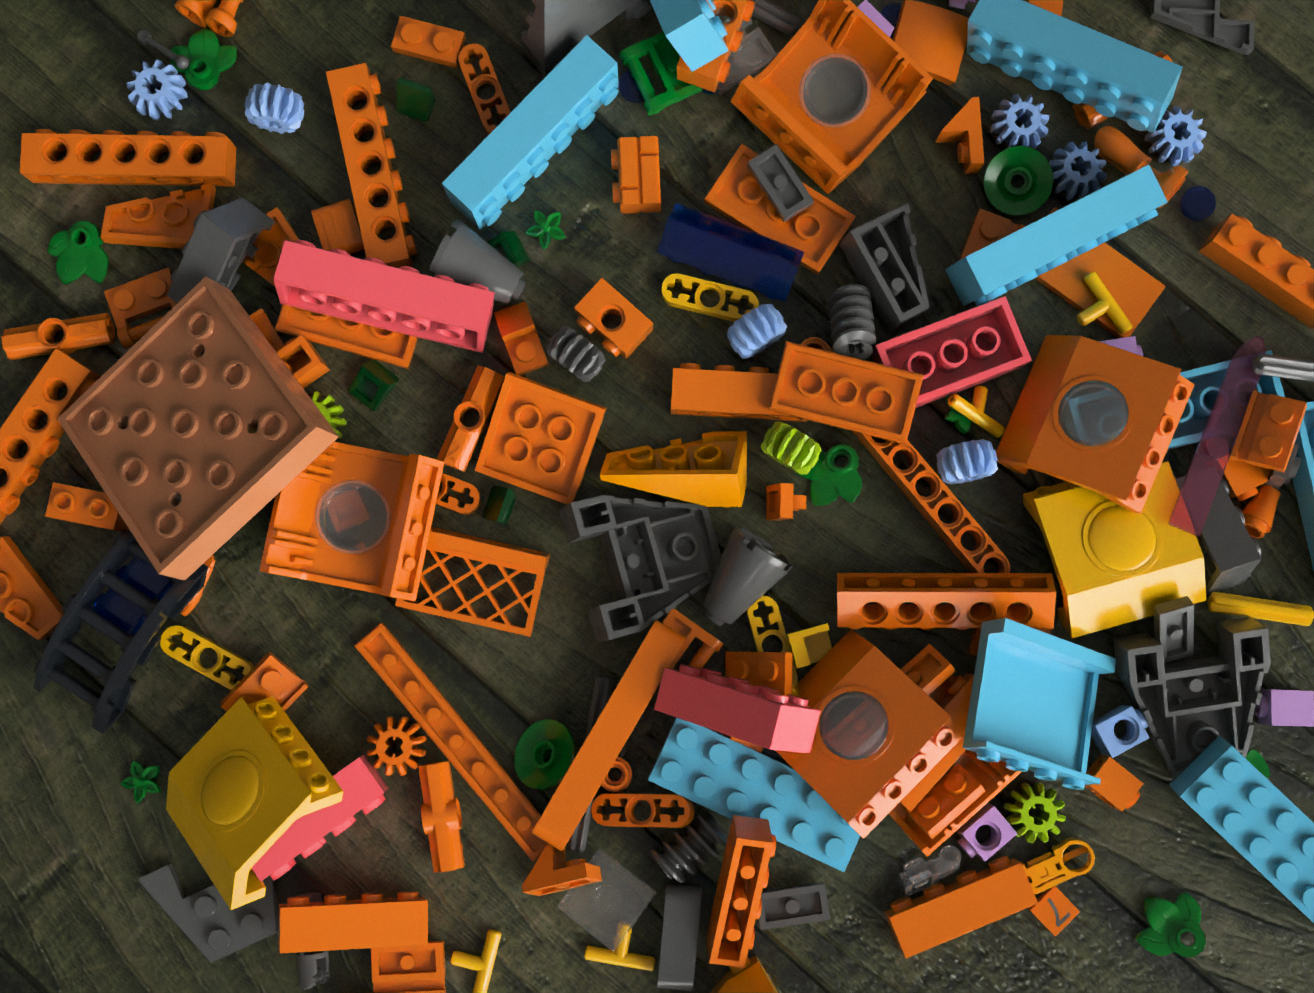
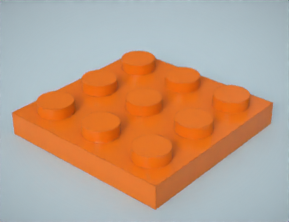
[475,372,607,505]

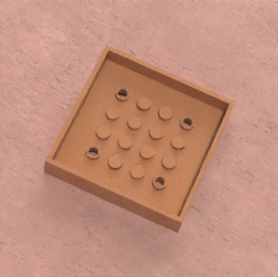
[57,276,339,580]

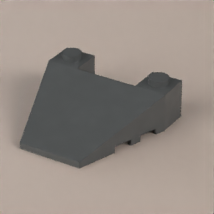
[520,0,652,78]
[559,495,721,644]
[1113,617,1271,779]

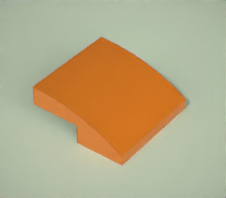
[892,0,969,86]

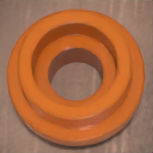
[601,757,632,792]

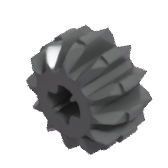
[546,326,606,382]

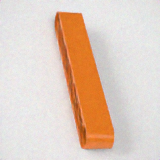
[532,620,687,851]

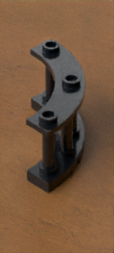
[34,529,208,734]

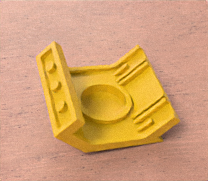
[1022,461,1206,639]
[166,696,343,910]

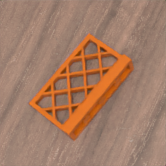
[395,526,550,637]

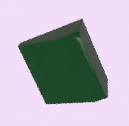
[396,77,436,122]
[487,231,529,267]
[348,360,399,411]
[482,486,517,525]

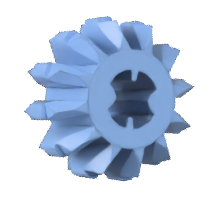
[126,59,188,121]
[244,82,305,134]
[990,93,1050,148]
[1144,105,1207,167]
[1049,141,1107,200]
[727,304,787,359]
[936,439,998,485]

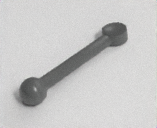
[137,30,189,69]

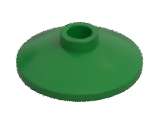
[983,146,1053,216]
[514,719,575,790]

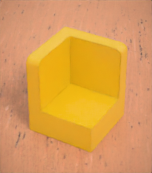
[786,623,832,668]

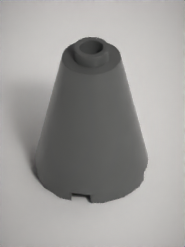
[429,219,527,304]
[703,526,793,626]

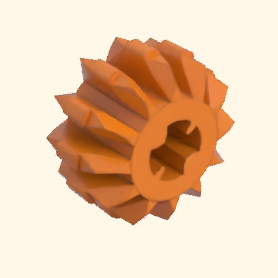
[366,716,427,776]

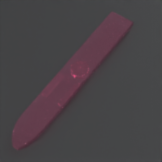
[1168,336,1266,537]

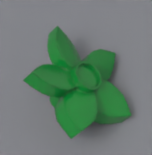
[525,210,566,251]
[945,395,973,434]
[120,760,162,803]

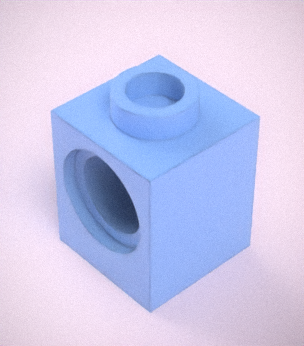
[1091,705,1149,758]

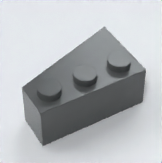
[167,197,275,303]
[839,203,929,333]
[1175,466,1262,596]

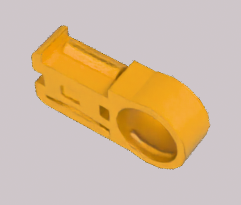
[1021,837,1095,894]

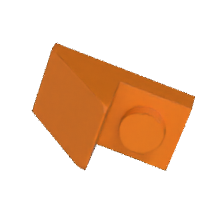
[935,97,984,174]
[494,301,549,376]
[522,843,602,896]

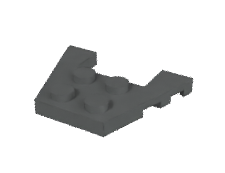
[1150,0,1255,55]
[138,863,279,963]

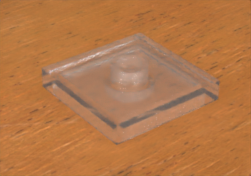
[557,849,657,952]

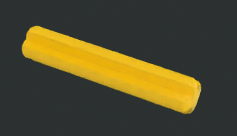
[1207,592,1314,626]

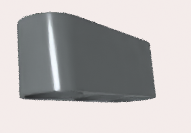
[657,883,702,991]

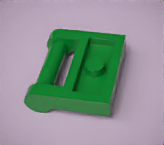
[619,32,702,116]

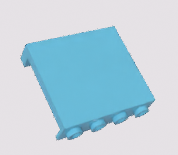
[963,618,1116,790]

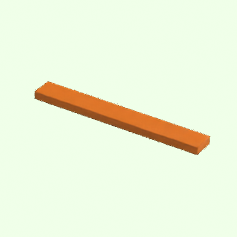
[354,623,548,862]

